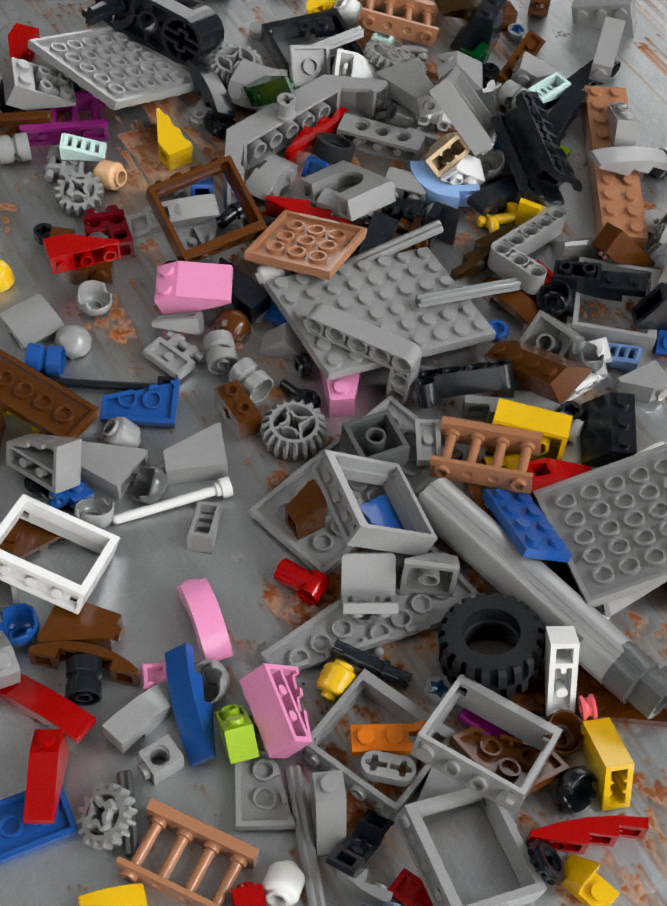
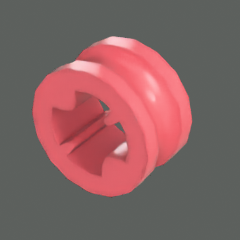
[578,693,598,721]

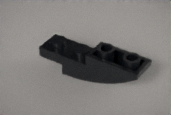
[552,260,649,302]

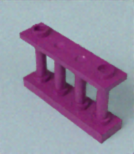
[20,91,109,147]

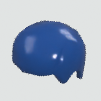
[0,603,40,647]

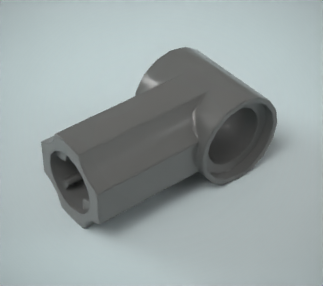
[374,103,414,129]

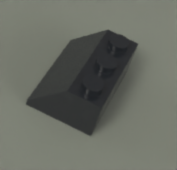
[580,392,637,467]

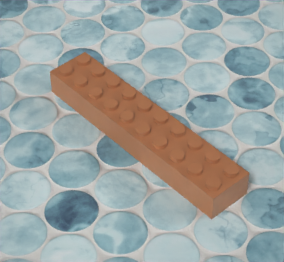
[580,86,648,251]

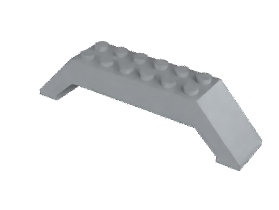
[223,74,389,210]

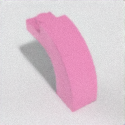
[176,578,233,661]

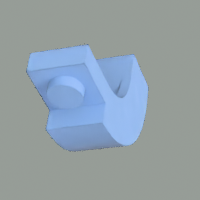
[409,161,480,209]

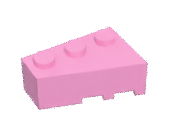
[319,369,361,418]

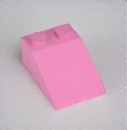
[154,261,233,315]

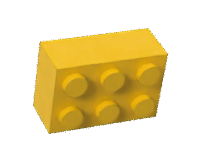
[486,398,573,460]

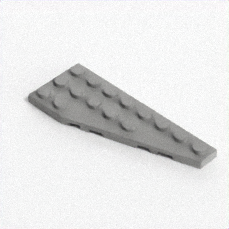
[261,545,479,671]

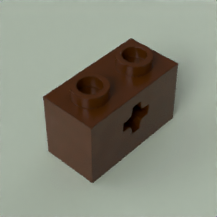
[215,379,261,441]

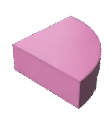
[141,662,167,692]

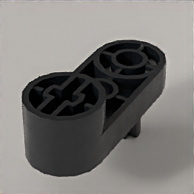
[82,0,224,65]

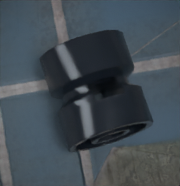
[65,654,103,706]

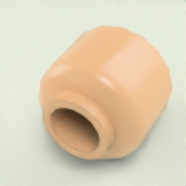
[93,160,127,191]

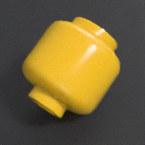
[316,659,357,703]

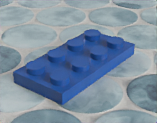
[481,489,572,563]

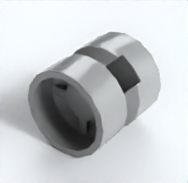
[497,79,527,110]
[0,132,32,165]
[203,330,238,376]
[228,357,274,403]

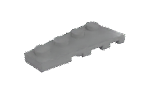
[235,716,295,831]

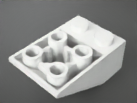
[331,48,391,109]

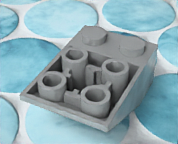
[2,57,76,110]

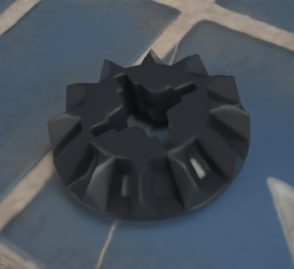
[203,110,236,139]
[527,839,565,886]

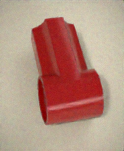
[274,558,331,605]

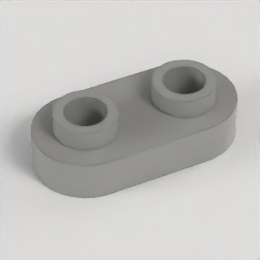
[189,98,212,130]

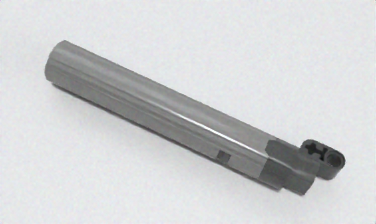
[417,478,667,719]

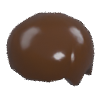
[214,309,251,342]
[544,709,585,757]

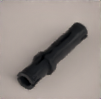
[330,638,413,690]

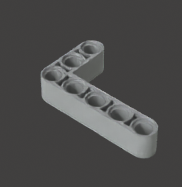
[487,206,567,295]
[303,303,422,405]

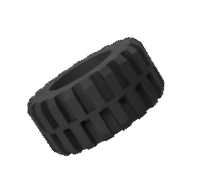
[438,592,545,699]

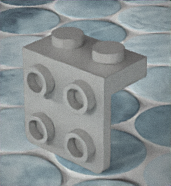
[341,552,398,618]

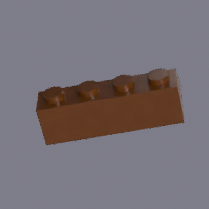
[484,340,593,404]

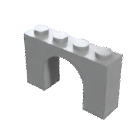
[300,160,396,221]

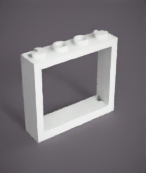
[0,494,120,615]

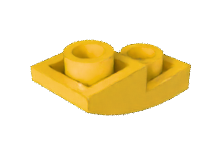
[77,883,148,906]

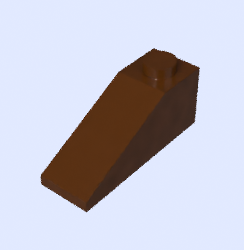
[591,222,655,266]

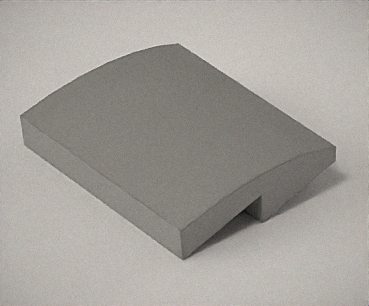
[0,293,65,351]

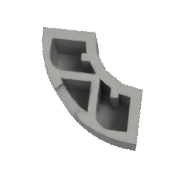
[245,154,298,201]

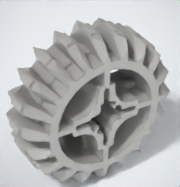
[208,43,263,89]
[260,398,328,461]

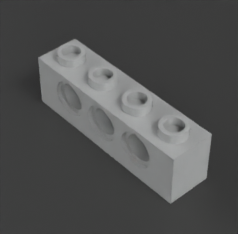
[337,113,426,165]

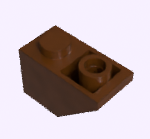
[284,479,327,540]

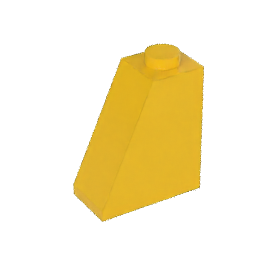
[581,717,634,811]

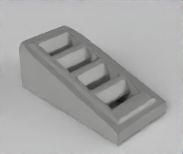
[151,311,205,335]
[187,501,223,553]

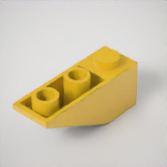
[156,108,193,171]

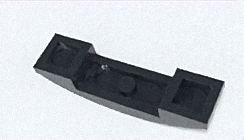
[325,809,394,878]

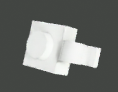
[588,337,612,380]

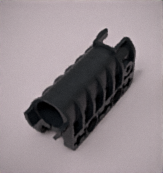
[490,90,582,208]

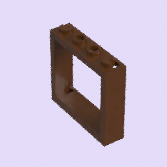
[145,155,267,262]

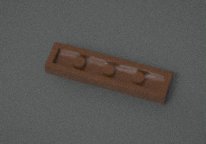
[495,29,546,86]

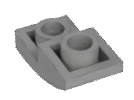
[336,869,393,906]

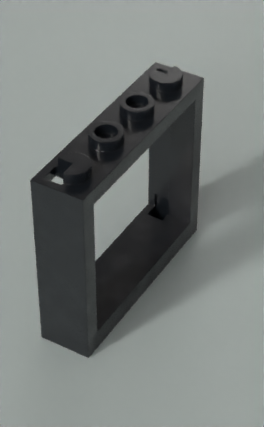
[261,8,364,78]

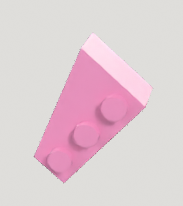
[239,663,312,758]

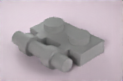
[44,145,87,182]
[143,330,206,380]

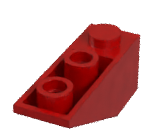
[8,23,40,63]
[43,234,121,275]
[527,458,592,500]

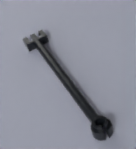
[48,376,175,391]

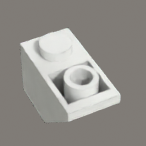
[440,154,485,185]

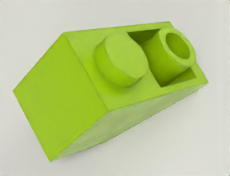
[215,704,259,764]

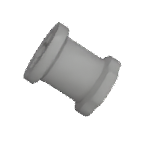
[276,93,296,123]

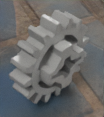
[55,169,104,216]
[76,783,138,851]

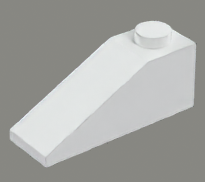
[544,626,580,717]

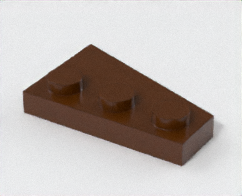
[0,511,65,559]

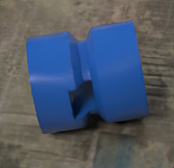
[25,343,66,377]

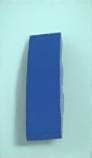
[165,643,216,766]

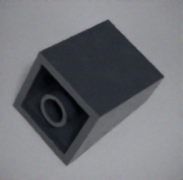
[450,0,507,56]

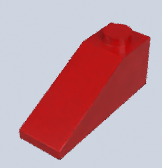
[23,729,70,824]

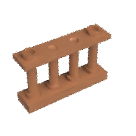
[356,0,439,47]
[429,416,543,494]
[116,798,259,906]

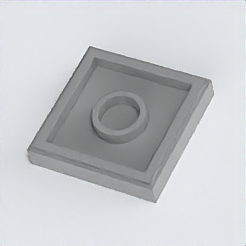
[288,44,331,88]

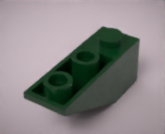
[243,76,296,107]

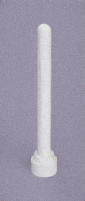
[112,476,234,525]

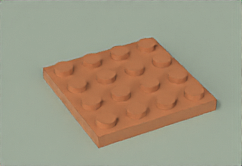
[244,210,367,280]

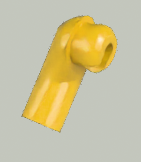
[492,201,519,225]
[477,214,500,234]

